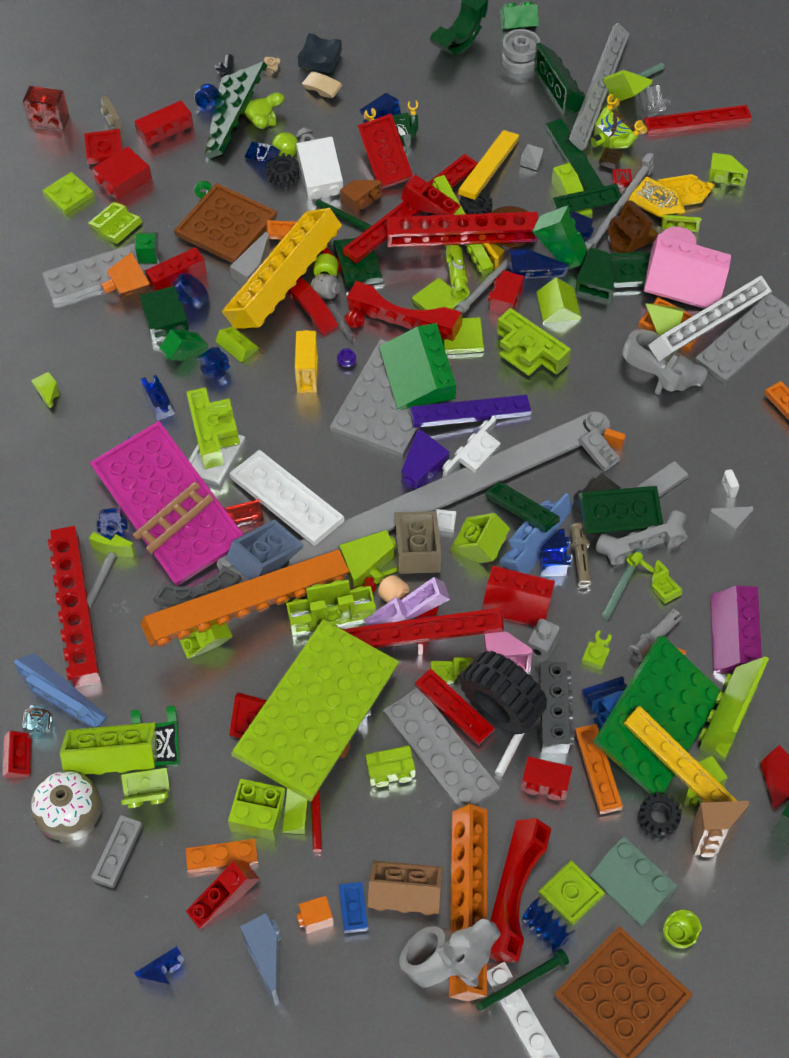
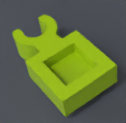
[581,630,612,671]

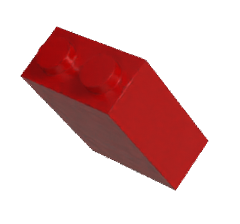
[93,146,152,200]

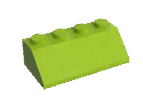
[60,722,157,775]

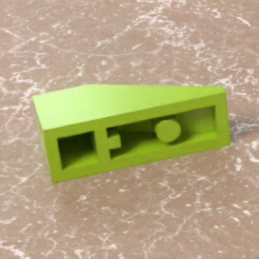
[551,163,593,221]

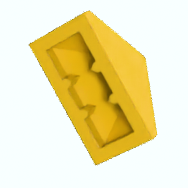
[482,243,504,270]

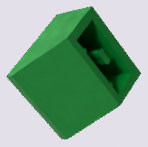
[499,1,539,30]

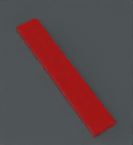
[643,105,752,135]

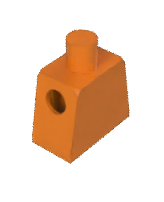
[101,252,150,297]

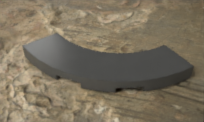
[153,567,242,608]

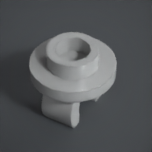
[296,127,314,142]

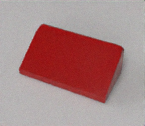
[3,730,31,778]

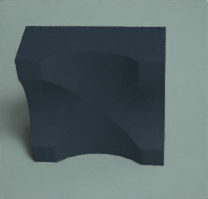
[298,33,342,74]

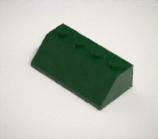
[534,42,585,116]

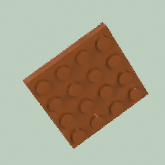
[174,183,277,263]
[554,926,693,1058]

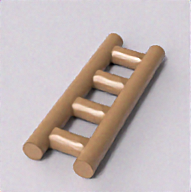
[132,481,214,554]

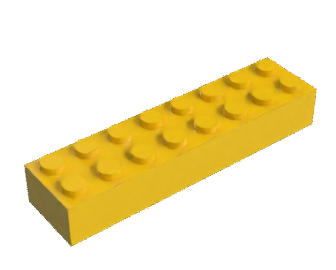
[221,208,342,329]

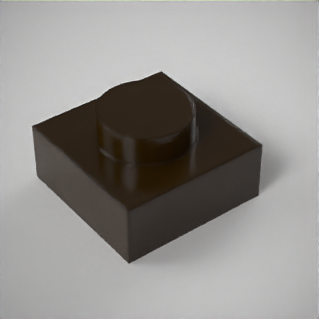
[599,147,623,169]

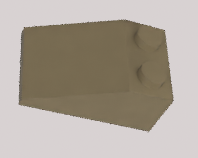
[395,511,441,574]

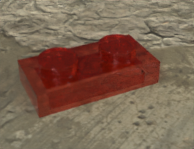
[224,499,264,527]

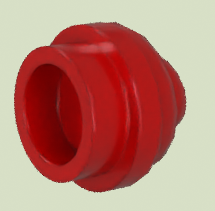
[344,309,364,329]

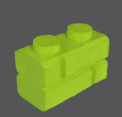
[365,745,415,787]

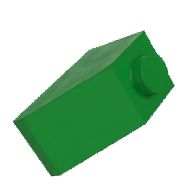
[135,232,158,264]
[159,329,208,361]

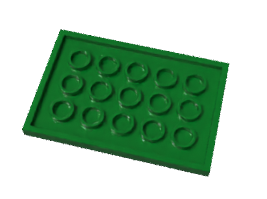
[593,635,721,796]

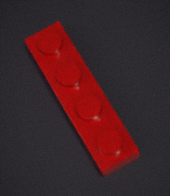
[415,668,495,746]

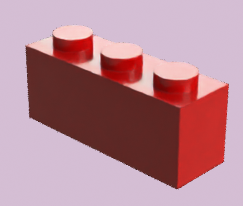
[134,100,193,147]
[145,247,207,291]

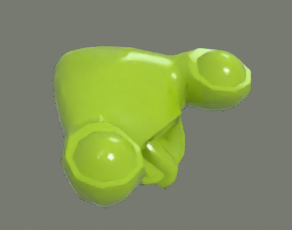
[244,92,285,129]

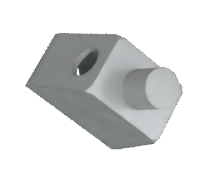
[527,619,561,670]

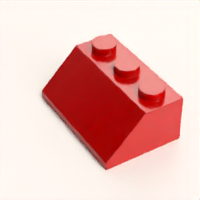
[481,565,555,627]

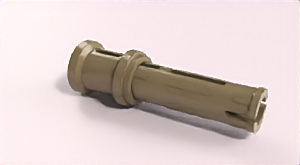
[569,523,592,587]

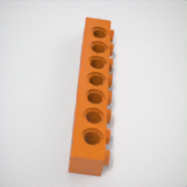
[449,804,488,1002]

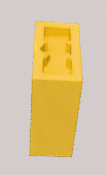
[295,330,318,393]

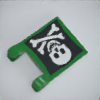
[131,706,180,768]

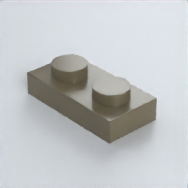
[100,95,123,132]

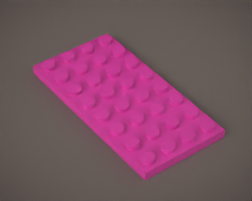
[89,421,243,586]

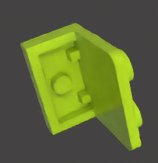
[121,767,171,808]

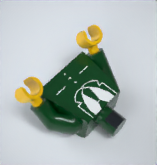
[364,101,419,151]

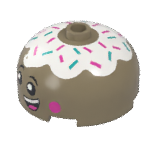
[31,771,102,842]

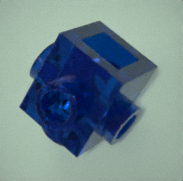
[196,347,231,379]
[97,507,128,540]

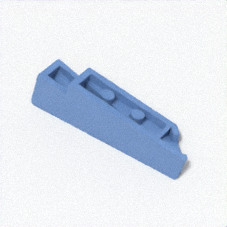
[500,493,573,574]
[14,654,107,728]

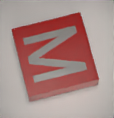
[612,169,632,187]

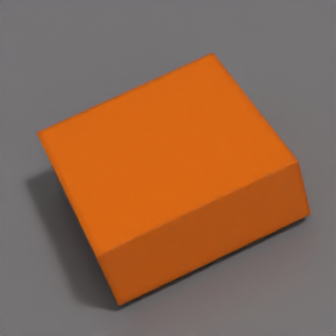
[604,428,626,451]

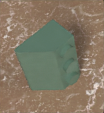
[590,837,677,927]

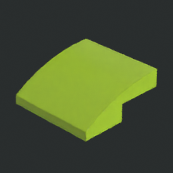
[88,202,143,244]

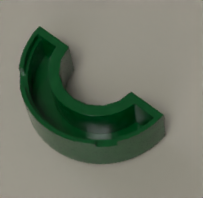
[430,0,488,55]

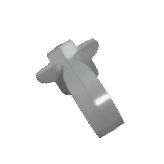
[622,329,708,395]
[399,919,501,988]

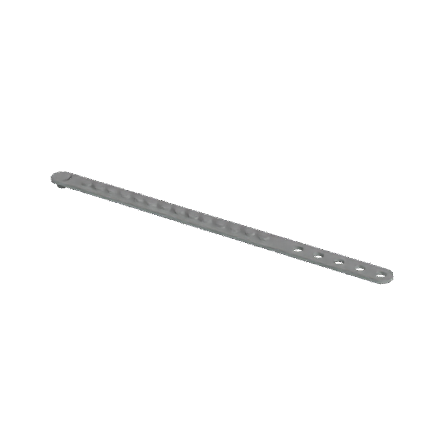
[163,412,610,609]

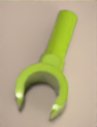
[626,552,655,573]
[370,566,398,584]

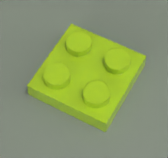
[42,172,94,215]

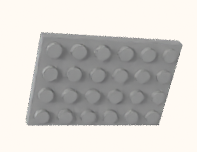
[330,339,452,458]

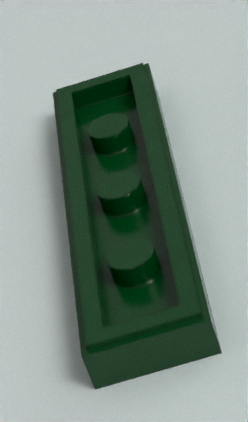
[551,184,621,214]
[485,481,560,533]

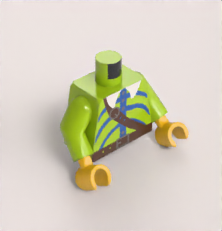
[590,94,647,150]

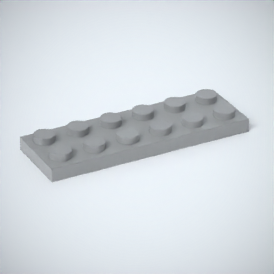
[42,243,160,304]
[694,293,789,385]
[383,688,500,809]

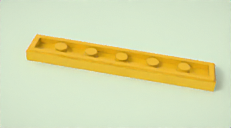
[458,130,520,200]
[623,706,737,802]

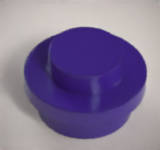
[337,348,356,367]

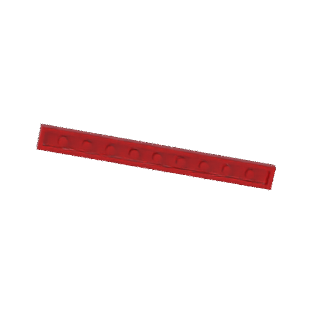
[343,154,478,264]

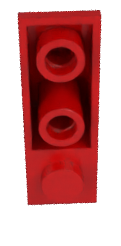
[401,174,461,215]
[186,861,260,929]

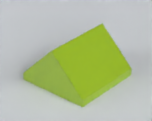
[603,70,653,101]
[536,277,581,324]

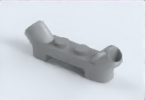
[596,510,688,565]

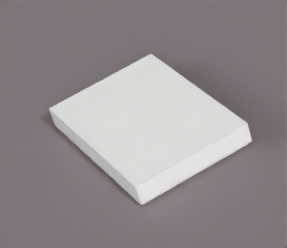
[189,434,246,487]

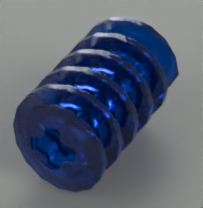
[522,897,575,951]

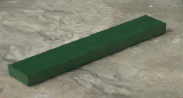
[545,118,604,191]

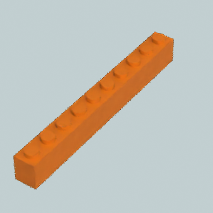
[140,549,350,647]

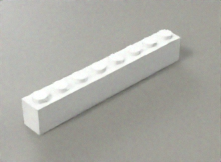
[648,275,772,362]

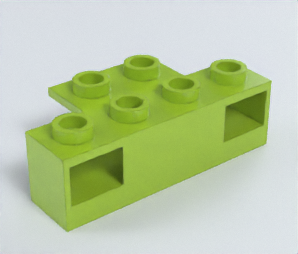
[497,308,571,376]
[186,387,240,469]
[286,580,376,635]

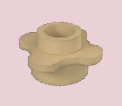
[264,57,281,73]

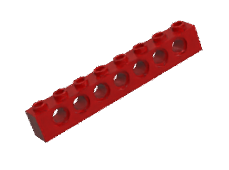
[387,212,538,247]
[48,525,101,687]

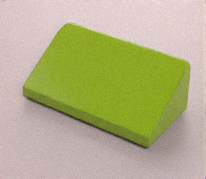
[661,215,701,232]
[216,327,259,362]
[282,788,309,834]

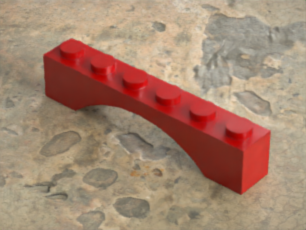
[346,281,462,341]
[489,818,552,963]

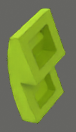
[89,532,136,557]

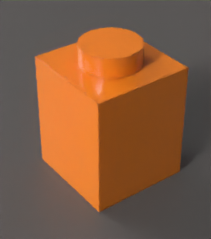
[296,896,334,934]

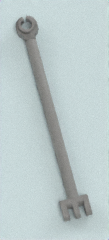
[585,153,654,257]

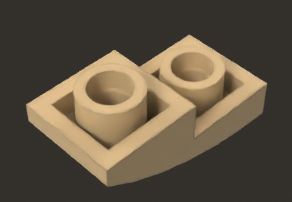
[302,72,342,98]

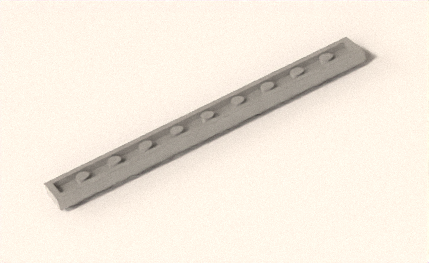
[569,23,629,150]

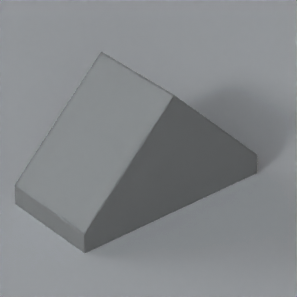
[708,506,753,540]

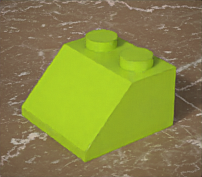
[450,513,510,563]

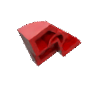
[760,745,789,810]

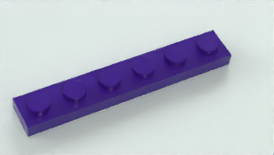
[410,395,531,428]

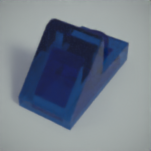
[134,946,184,990]

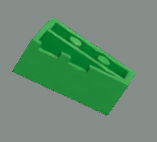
[532,205,588,270]

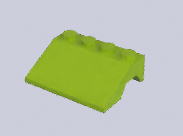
[698,657,769,761]

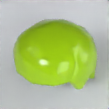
[271,132,299,158]
[663,909,702,949]

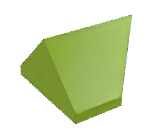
[645,303,685,335]

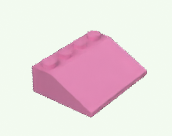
[644,234,731,309]

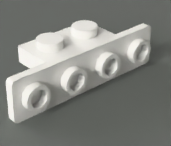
[442,416,501,478]

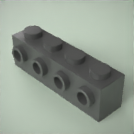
[539,662,574,753]

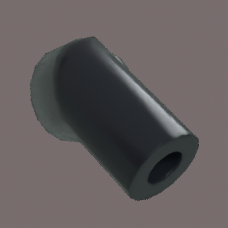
[215,54,234,75]

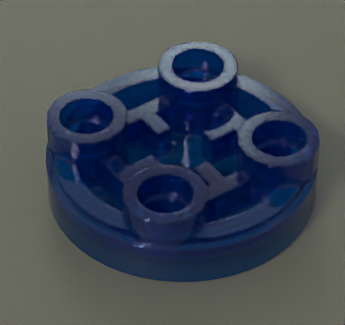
[173,273,209,309]

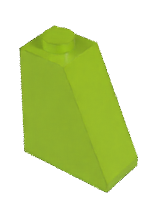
[339,530,397,588]

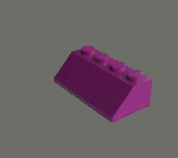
[710,585,762,674]

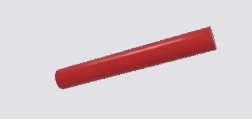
[311,789,322,852]

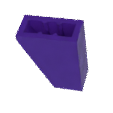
[401,429,450,490]

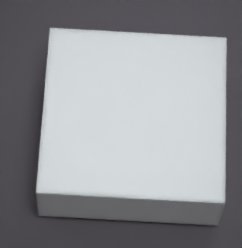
[722,469,739,498]
[436,509,456,533]

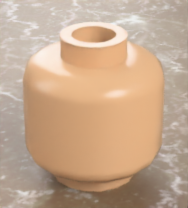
[378,575,410,603]

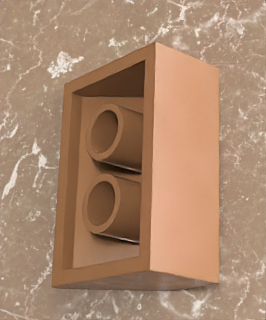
[691,801,749,857]
[367,860,443,915]

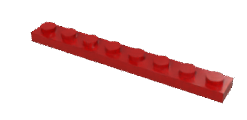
[342,607,504,648]

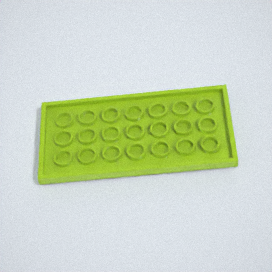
[231,619,399,801]

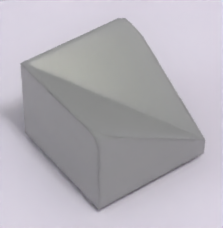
[520,144,544,170]

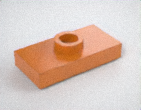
[266,220,297,240]

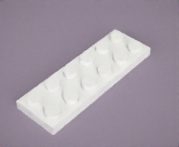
[229,450,344,546]

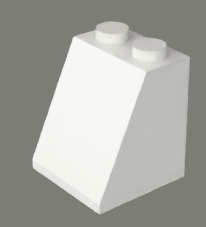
[296,137,343,200]

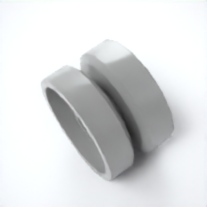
[501,29,541,74]

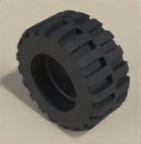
[460,651,547,734]

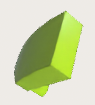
[31,372,60,408]
[430,657,472,684]

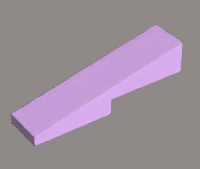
[364,577,450,626]

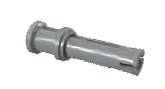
[627,609,682,662]

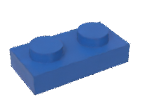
[339,882,368,934]

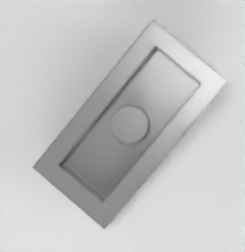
[579,428,620,472]

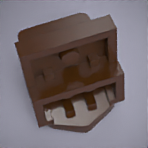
[607,201,659,253]

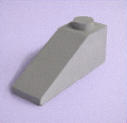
[230,232,270,286]

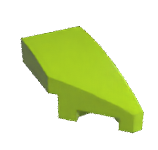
[652,560,682,604]

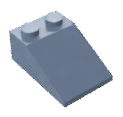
[226,519,304,580]
[240,913,281,1005]

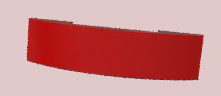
[287,277,338,336]

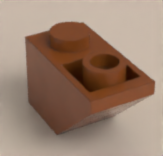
[340,180,382,214]

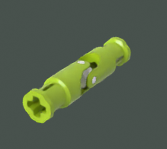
[445,245,470,299]

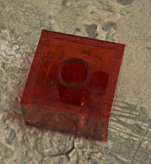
[23,86,70,132]

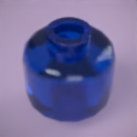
[194,83,220,110]

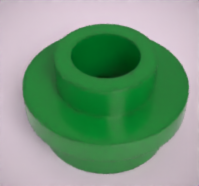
[194,180,212,199]

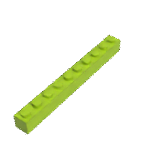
[432,175,493,276]

